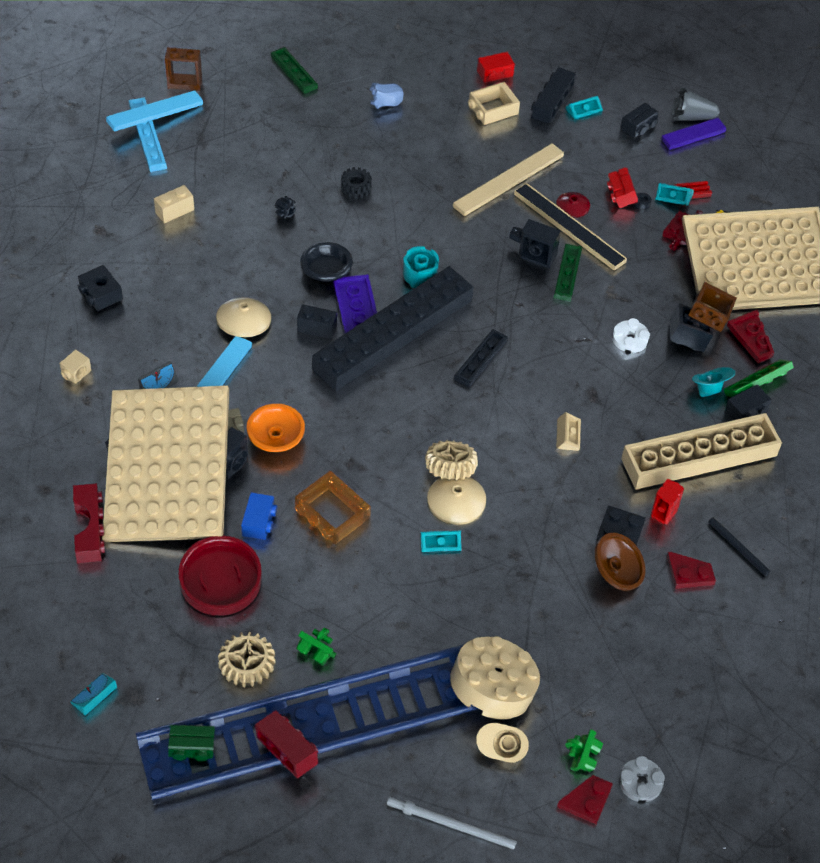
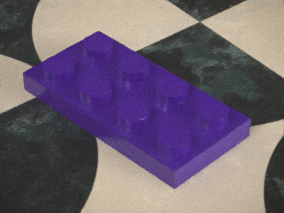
[333,274,377,334]

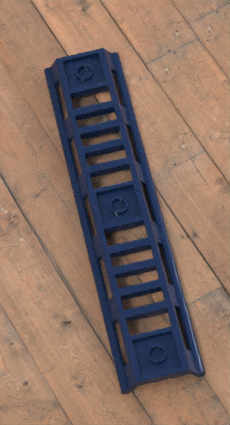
[135,644,478,800]

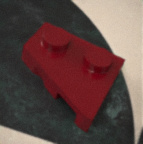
[667,552,716,589]
[557,775,613,825]

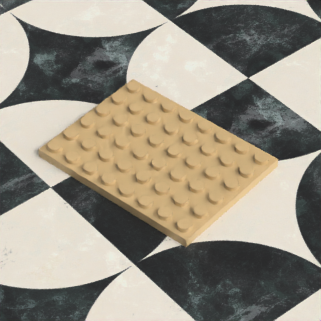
[682,207,820,312]
[102,385,229,542]

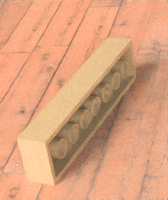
[621,413,782,490]

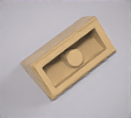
[556,412,581,451]

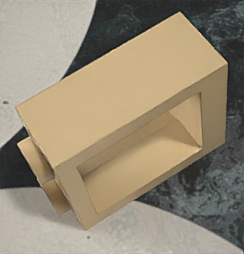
[468,82,520,125]

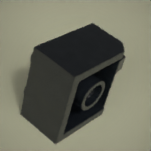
[509,219,561,269]

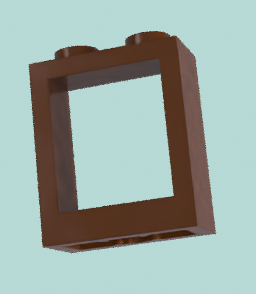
[165,47,202,91]
[688,282,737,332]

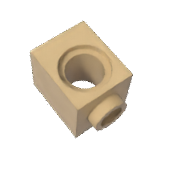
[60,350,91,384]

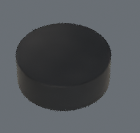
[634,193,652,209]

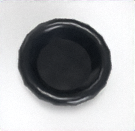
[300,242,353,282]

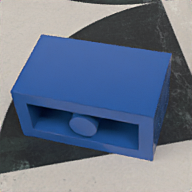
[241,492,277,540]

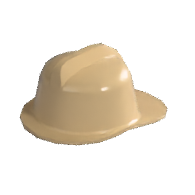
[476,723,529,762]

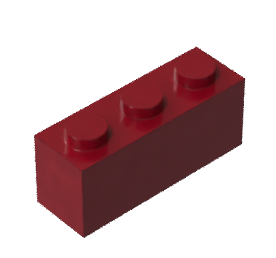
[255,711,318,778]

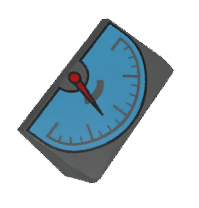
[138,361,178,389]

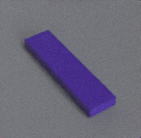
[661,118,726,150]

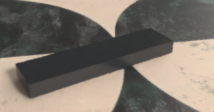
[454,329,508,388]

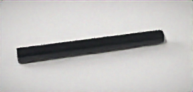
[708,517,770,576]

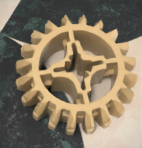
[425,440,478,481]
[218,631,275,687]

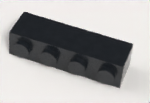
[531,67,576,124]

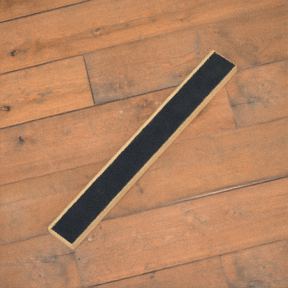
[514,183,627,271]

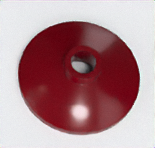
[556,192,590,218]

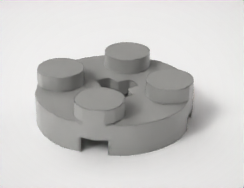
[620,756,665,802]

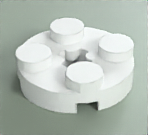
[613,318,650,353]

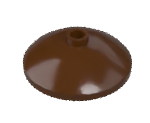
[595,533,645,591]

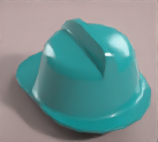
[692,367,736,397]

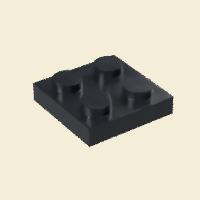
[596,505,646,546]

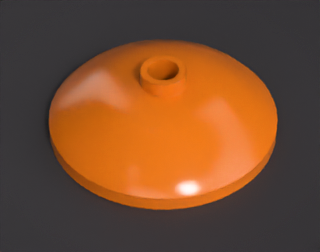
[247,404,305,452]

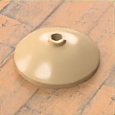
[216,297,271,337]
[427,477,486,525]

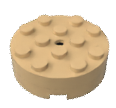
[450,636,540,719]

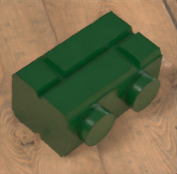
[168,725,215,761]

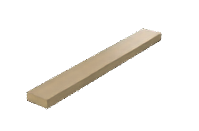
[453,143,564,217]

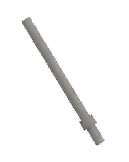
[387,796,517,850]

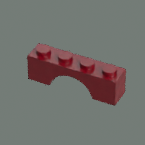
[73,483,105,563]

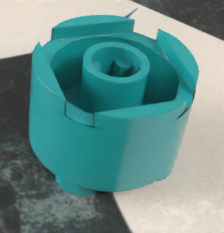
[403,246,439,288]

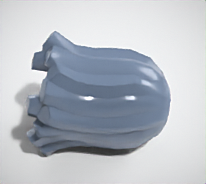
[370,82,403,108]

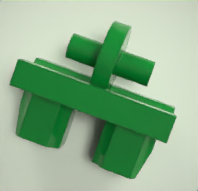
[296,628,337,666]
[565,729,603,773]

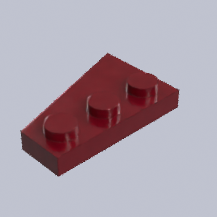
[727,309,774,363]

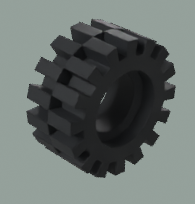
[341,167,372,199]

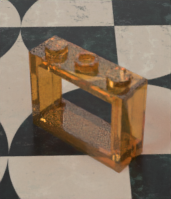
[295,470,371,544]

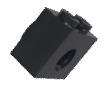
[77,264,123,311]
[226,427,248,479]

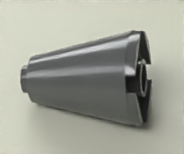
[672,88,720,121]

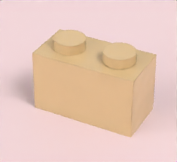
[154,185,194,224]

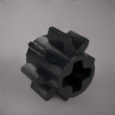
[275,196,296,219]

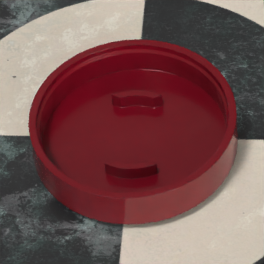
[179,536,262,616]

